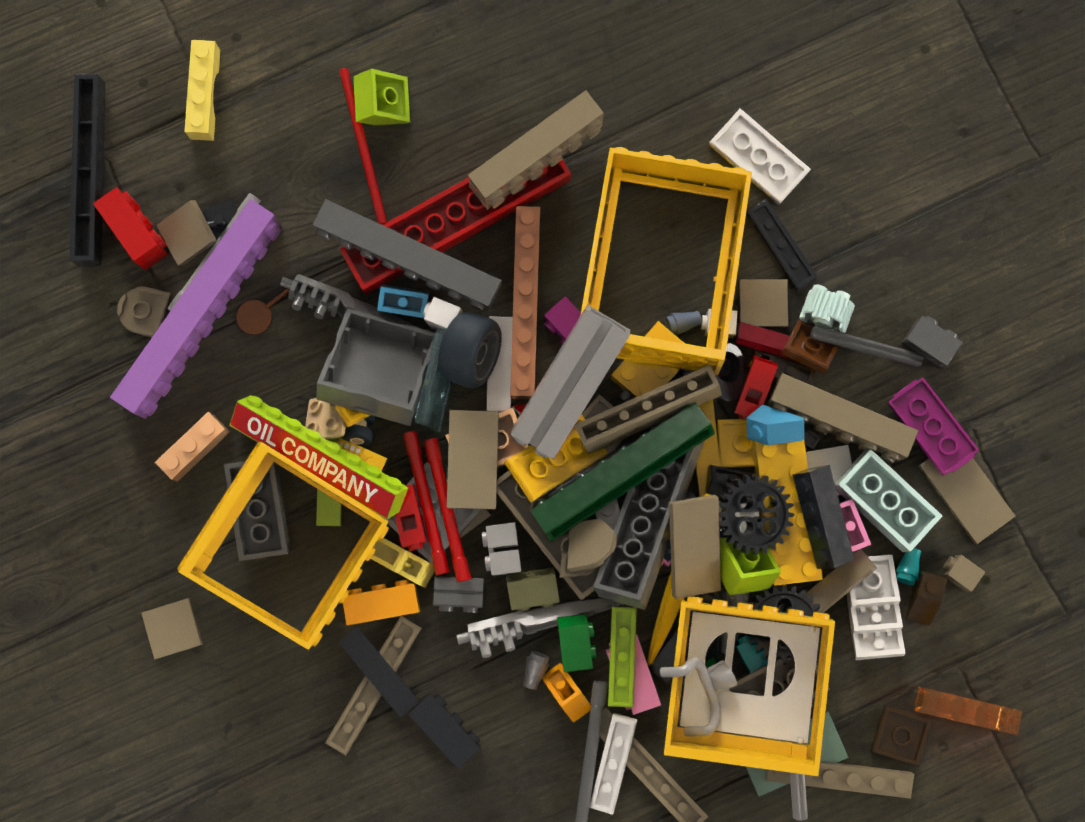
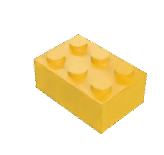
[610,321,685,398]

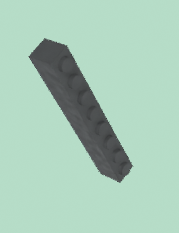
[313,199,502,311]

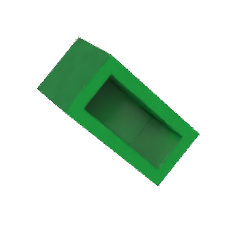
[557,614,597,672]

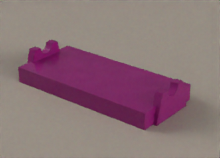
[887,378,979,476]

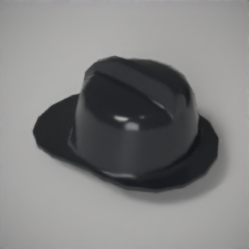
[715,343,744,401]

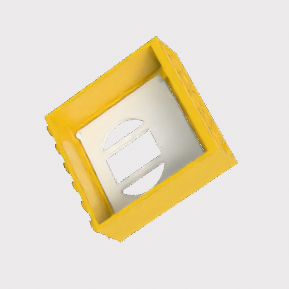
[664,596,835,776]

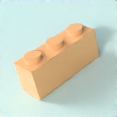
[155,412,230,482]

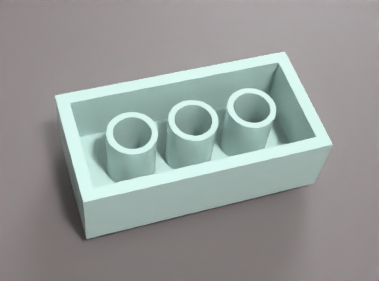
[835,449,942,552]

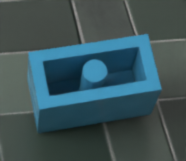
[377,284,430,318]

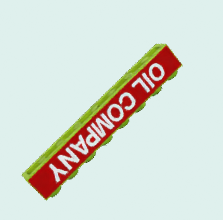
[229,395,408,519]

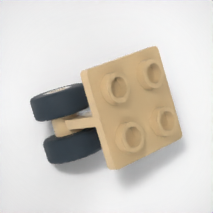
[305,398,375,447]

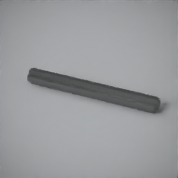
[810,326,924,367]

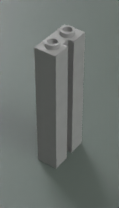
[511,305,630,459]

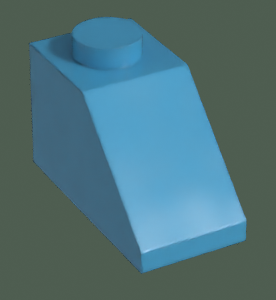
[746,405,804,445]

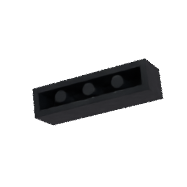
[792,465,854,569]

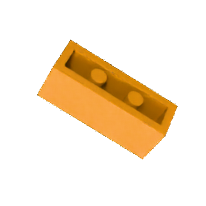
[343,579,421,625]

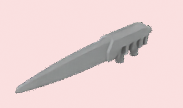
[456,598,623,658]

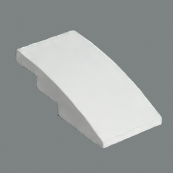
[847,555,905,660]

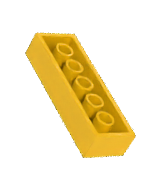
[752,439,823,586]

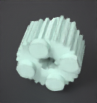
[800,285,855,333]

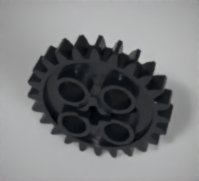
[719,474,795,555]
[746,585,822,665]

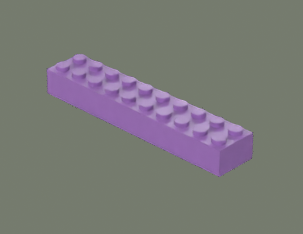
[110,199,282,419]

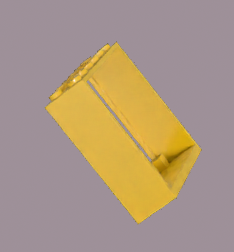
[177,442,389,650]

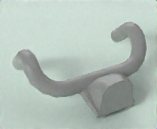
[660,657,737,736]

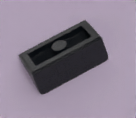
[706,465,752,502]

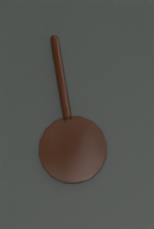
[236,288,290,335]

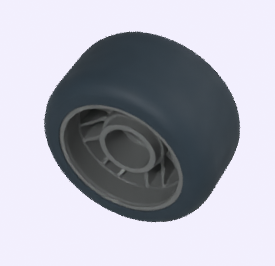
[438,312,502,388]

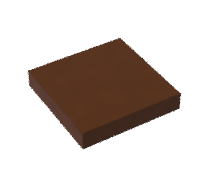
[781,320,839,375]

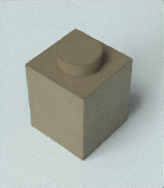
[942,555,985,592]

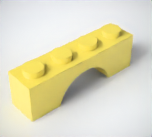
[185,40,220,141]

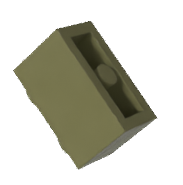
[506,567,560,611]

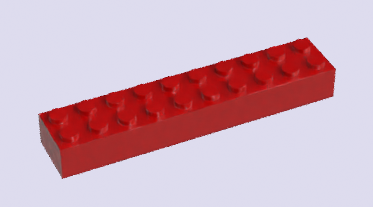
[340,159,571,295]

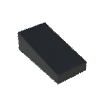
[804,427,821,451]

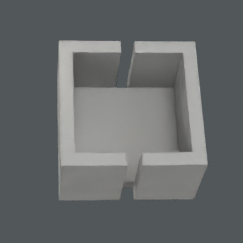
[482,523,521,576]

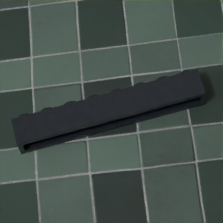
[70,74,105,266]

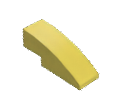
[371,538,435,588]

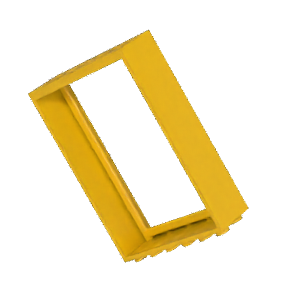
[581,147,752,375]

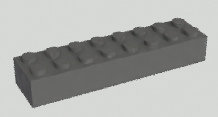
[593,423,705,610]

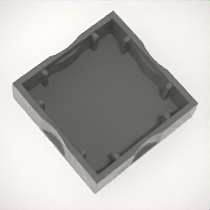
[316,308,439,426]

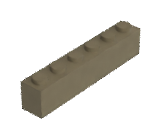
[575,365,722,455]

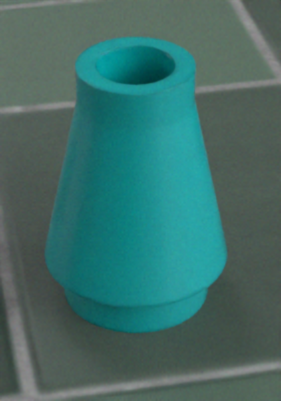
[895,548,921,585]

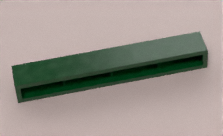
[531,402,715,542]

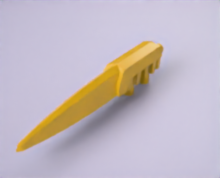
[647,493,711,665]

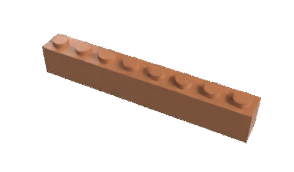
[510,206,540,400]

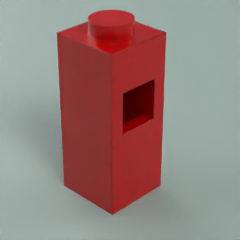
[735,355,778,421]
[395,484,428,551]

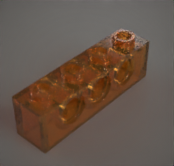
[914,687,1022,735]

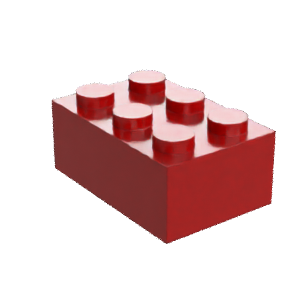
[93,187,168,271]

